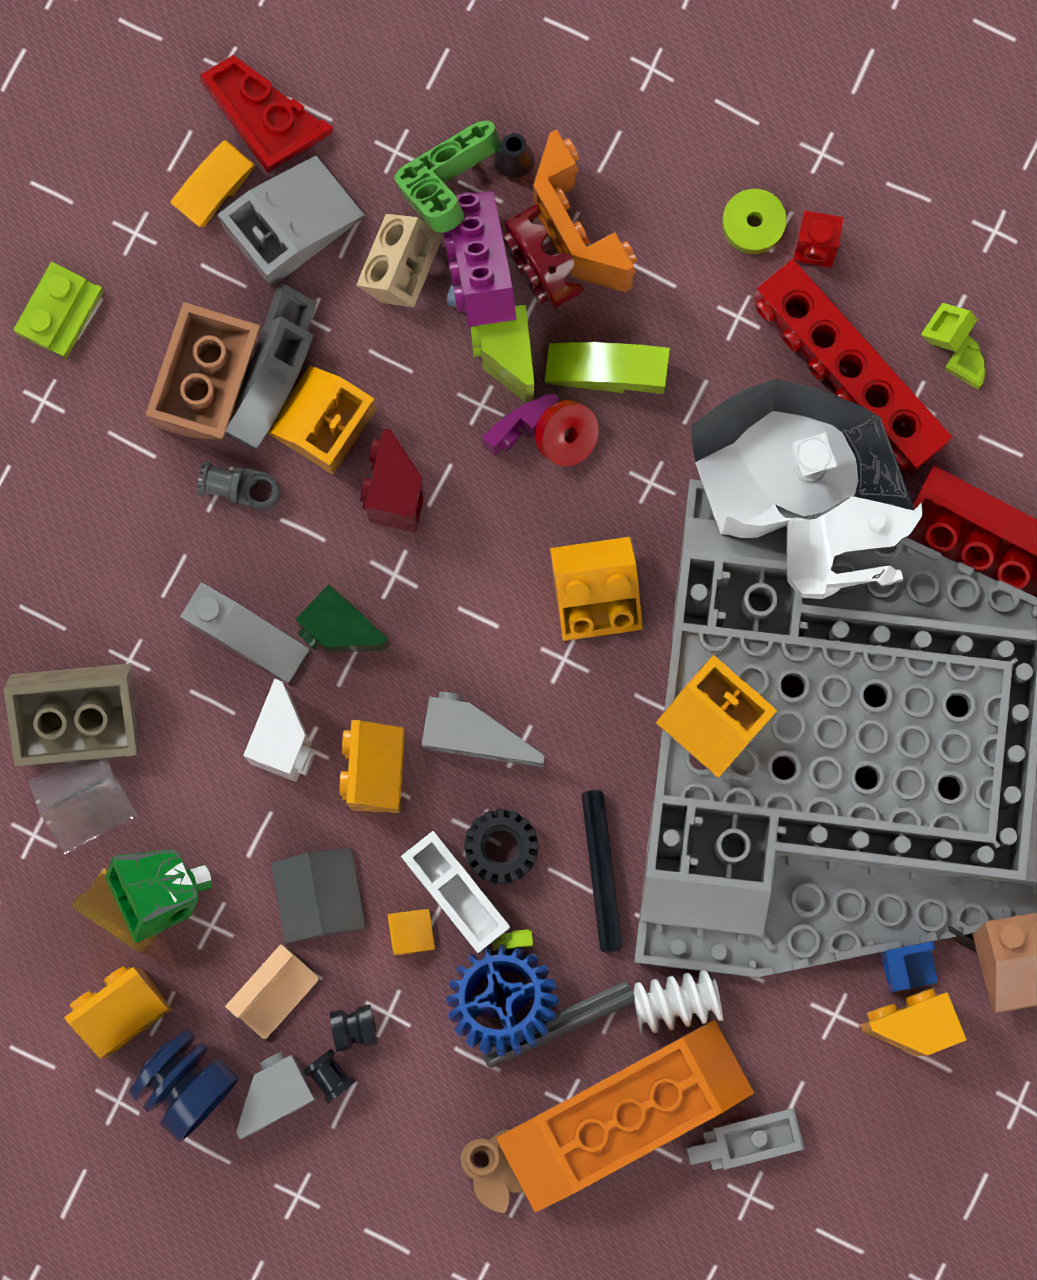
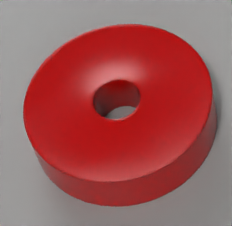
[535,400,599,466]

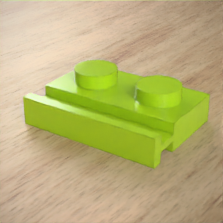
[13,261,104,359]

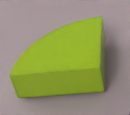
[944,335,986,390]
[491,929,533,952]

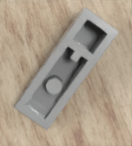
[180,582,310,684]
[422,692,545,768]

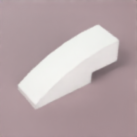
[401,831,510,953]

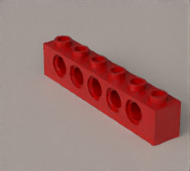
[753,258,953,476]

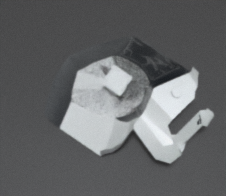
[691,379,922,599]

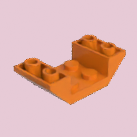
[533,129,637,292]

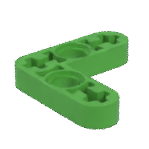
[394,121,502,233]

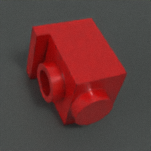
[794,210,844,269]

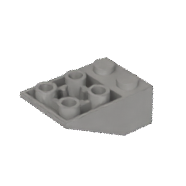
[218,156,365,288]

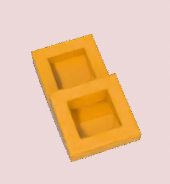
[170,140,256,227]

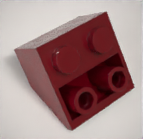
[360,428,425,532]

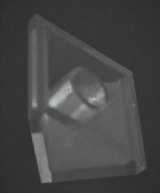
[28,758,138,853]

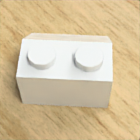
[243,679,315,782]

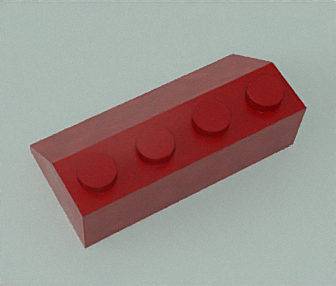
[906,465,1037,597]

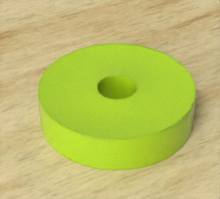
[722,189,786,254]

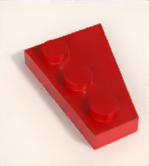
[200,55,333,173]

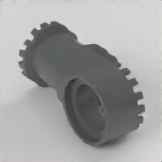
[197,461,281,511]

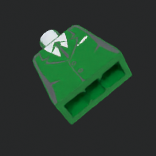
[105,849,212,943]

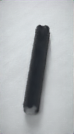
[582,790,622,953]

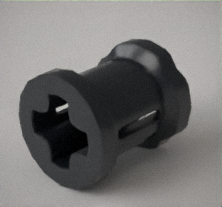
[302,1048,357,1104]

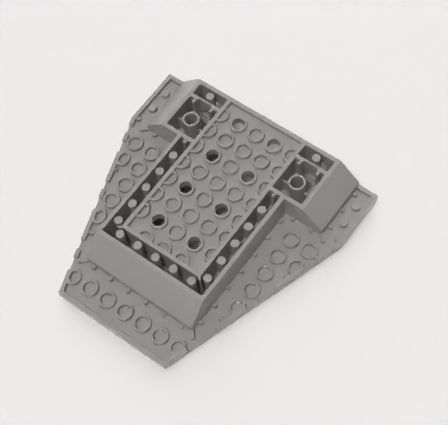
[634,479,1037,978]

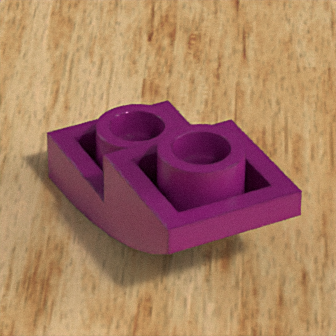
[482,393,559,456]

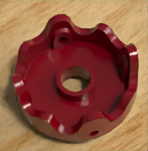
[502,204,584,308]

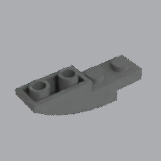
[225,284,317,449]

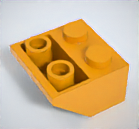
[267,366,377,475]
[550,537,643,641]
[656,655,777,778]
[339,720,405,813]
[64,966,173,1059]
[860,988,967,1056]

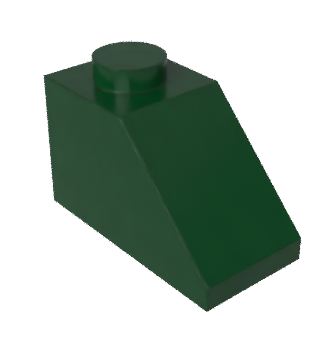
[295,584,390,653]

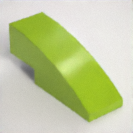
[544,342,670,394]

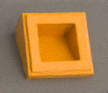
[388,909,435,956]

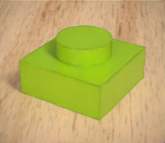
[921,303,978,352]

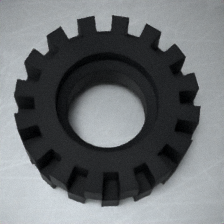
[464,809,538,885]

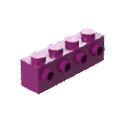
[443,190,517,327]

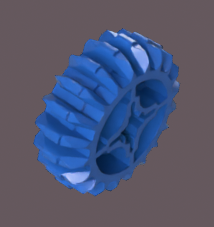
[446,944,559,1057]

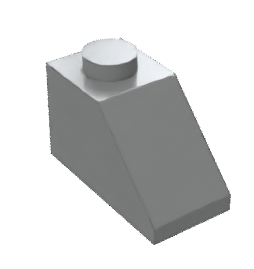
[236,1052,317,1139]

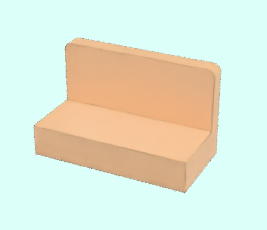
[225,944,319,1039]

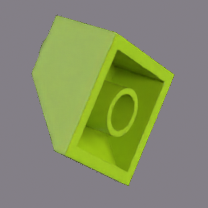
[471,305,534,403]

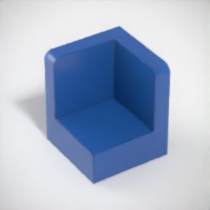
[880,941,938,993]

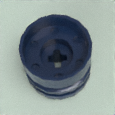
[128,1029,240,1142]

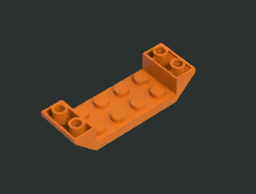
[496,1019,754,1212]

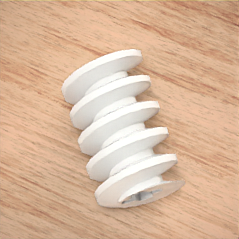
[633,970,723,1035]

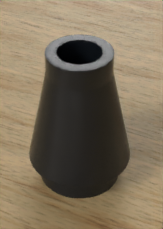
[495,133,534,178]

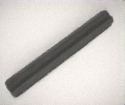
[481,982,634,1068]

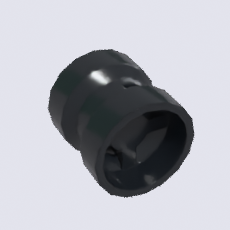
[330,1004,378,1052]

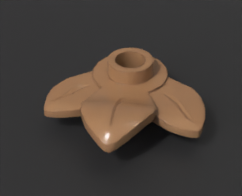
[460,1130,524,1214]

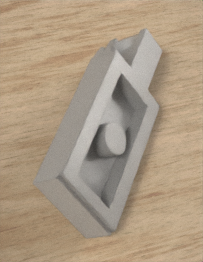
[685,1108,805,1170]

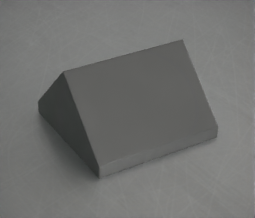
[271,848,366,944]

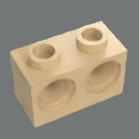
[356,214,444,308]

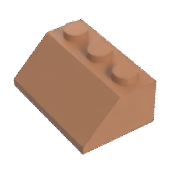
[145,302,261,440]
[972,913,1037,1014]

